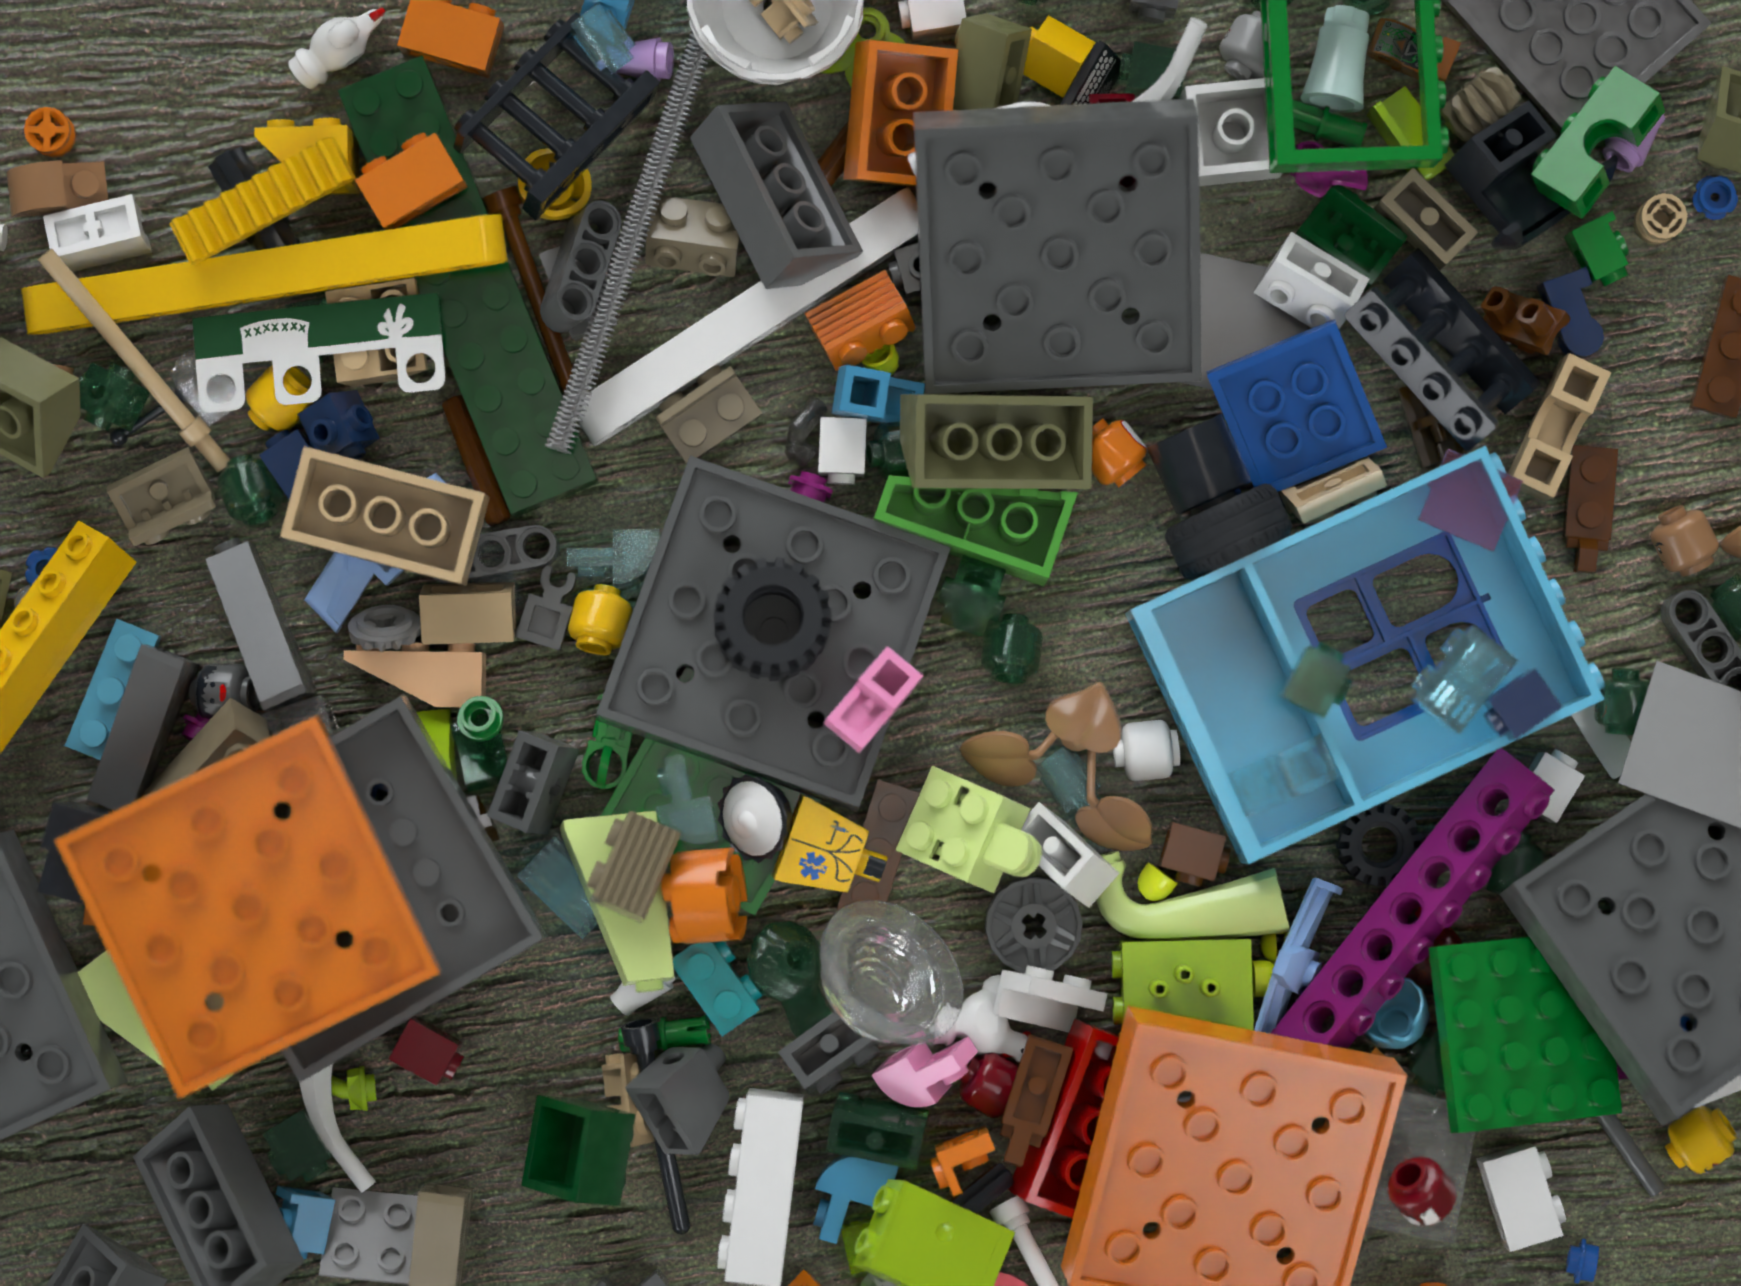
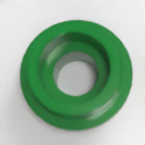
[457,696,504,742]

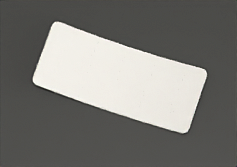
[1572,700,1631,779]

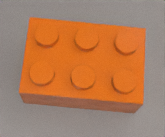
[843,40,958,187]

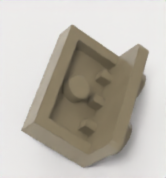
[645,195,740,277]
[107,447,216,546]

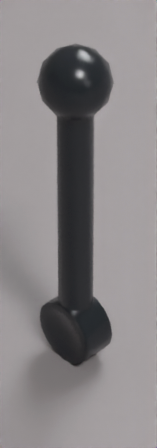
[110,385,193,446]

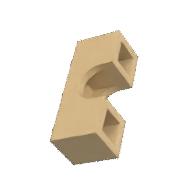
[1503,353,1612,501]

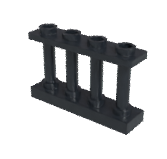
[453,12,660,221]
[1345,247,1541,451]

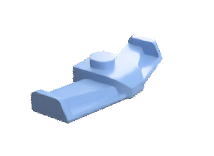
[304,473,446,634]
[1254,878,1343,1033]

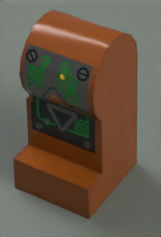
[1366,18,1461,82]

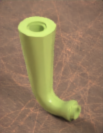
[1097,851,1290,940]

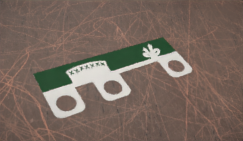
[192,292,445,413]

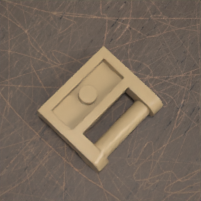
[1279,456,1387,524]

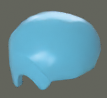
[1365,977,1430,1049]

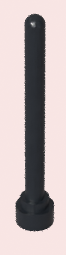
[621,1018,690,1235]

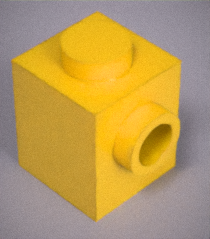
[1023,15,1096,98]

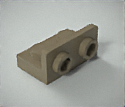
[655,365,763,464]

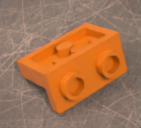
[930,1125,995,1197]

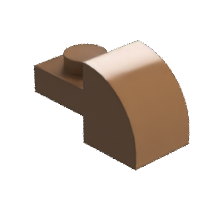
[7,160,108,217]

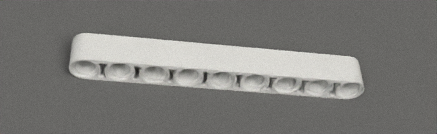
[578,187,918,446]

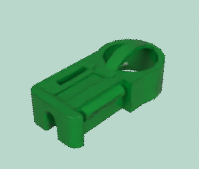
[582,694,633,789]

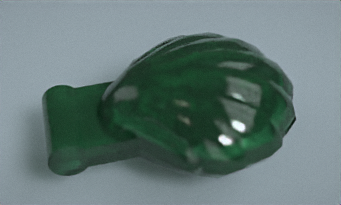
[746,920,832,1038]

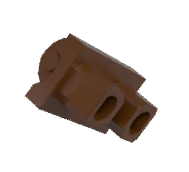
[1481,286,1571,355]

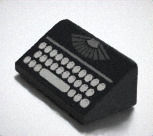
[1060,40,1124,105]

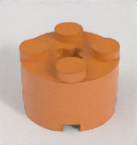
[661,847,747,944]

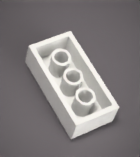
[717,1088,804,1286]

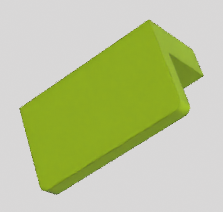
[1366,86,1455,182]

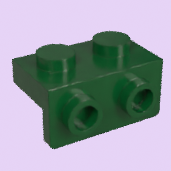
[1295,185,1407,293]

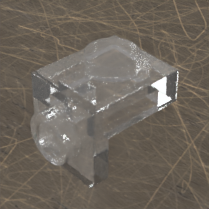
[170,349,235,427]

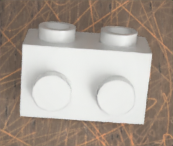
[993,965,1107,1032]

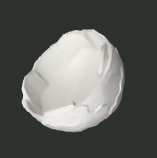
[687,0,864,85]

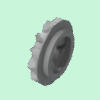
[348,605,421,652]

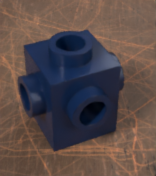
[298,390,380,460]

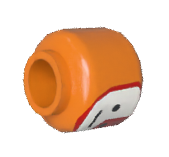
[1092,418,1147,488]

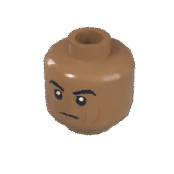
[1650,505,1719,576]

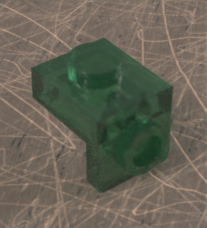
[450,714,508,792]

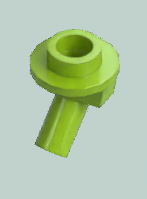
[331,1066,377,1111]

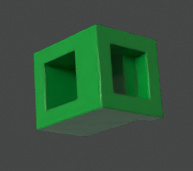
[1564,211,1629,287]

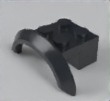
[1444,100,1618,250]

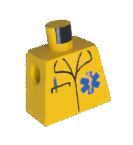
[771,794,887,892]

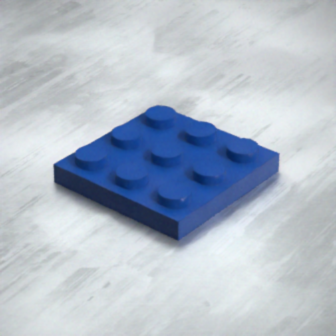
[1206,319,1387,492]

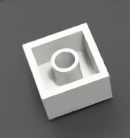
[1179,78,1283,186]

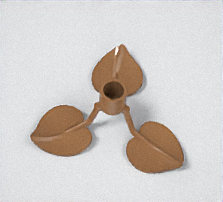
[959,682,1153,851]

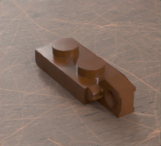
[1562,445,1618,574]
[999,1034,1073,1167]

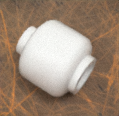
[1113,720,1180,781]

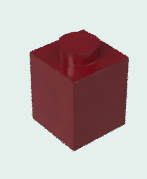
[388,1016,465,1086]

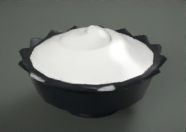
[717,774,792,864]

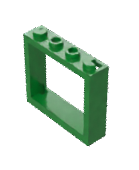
[1260,0,1449,173]

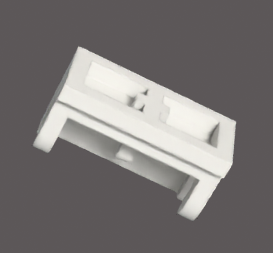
[43,194,152,272]

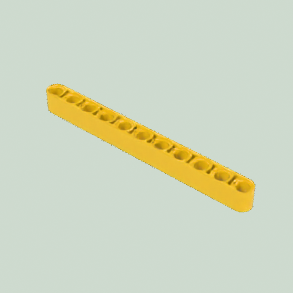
[21,214,508,335]

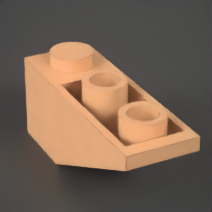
[344,642,486,708]

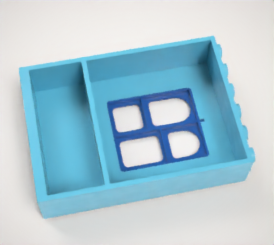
[1125,446,1605,864]

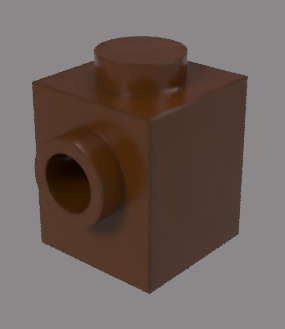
[1158,822,1231,887]

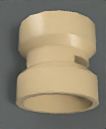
[1633,193,1688,245]

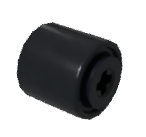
[1147,414,1251,515]

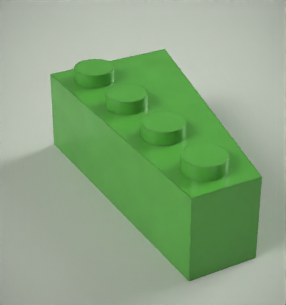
[873,475,1078,587]

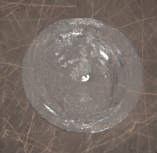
[820,900,963,1045]

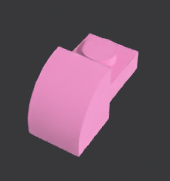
[823,646,923,753]
[871,1036,978,1107]

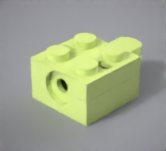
[895,766,1042,893]

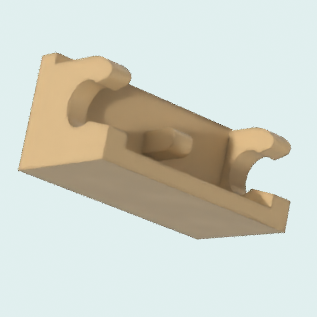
[419,582,516,645]

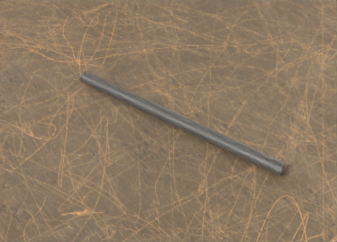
[545,29,710,454]

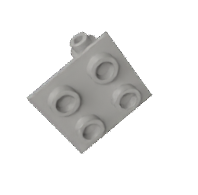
[319,1187,418,1285]

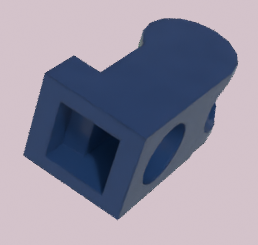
[1537,267,1604,358]

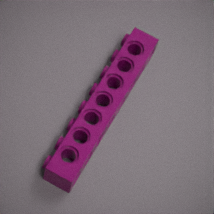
[1270,748,1555,1049]

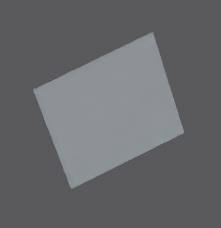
[1180,253,1308,390]
[1618,661,1741,828]

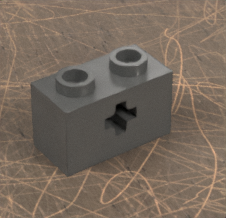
[487,730,580,835]

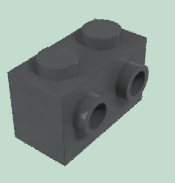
[778,997,884,1095]

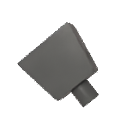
[625,1043,729,1155]

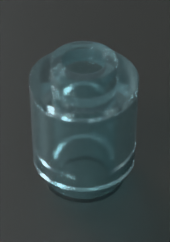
[570,3,636,74]
[1037,746,1102,813]

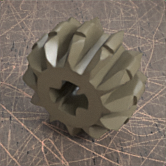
[1440,67,1520,141]

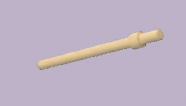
[37,248,231,472]

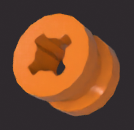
[24,107,77,158]

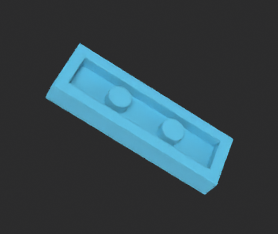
[65,619,162,760]

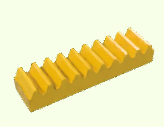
[169,137,356,265]

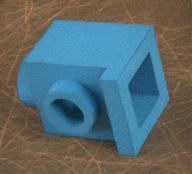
[276,1186,335,1259]

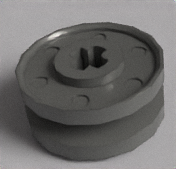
[984,876,1082,973]

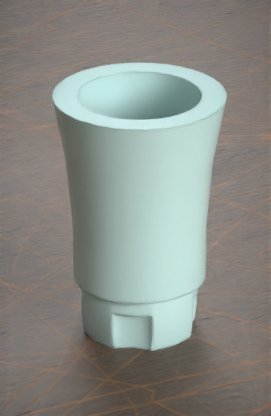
[1300,5,1369,113]

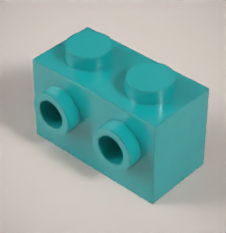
[672,941,763,1037]

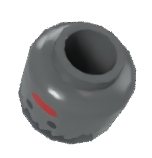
[189,663,260,719]

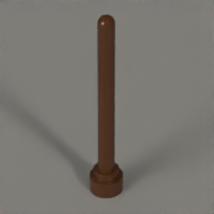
[482,186,573,395]

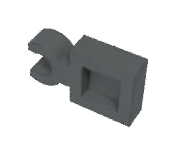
[515,565,576,651]

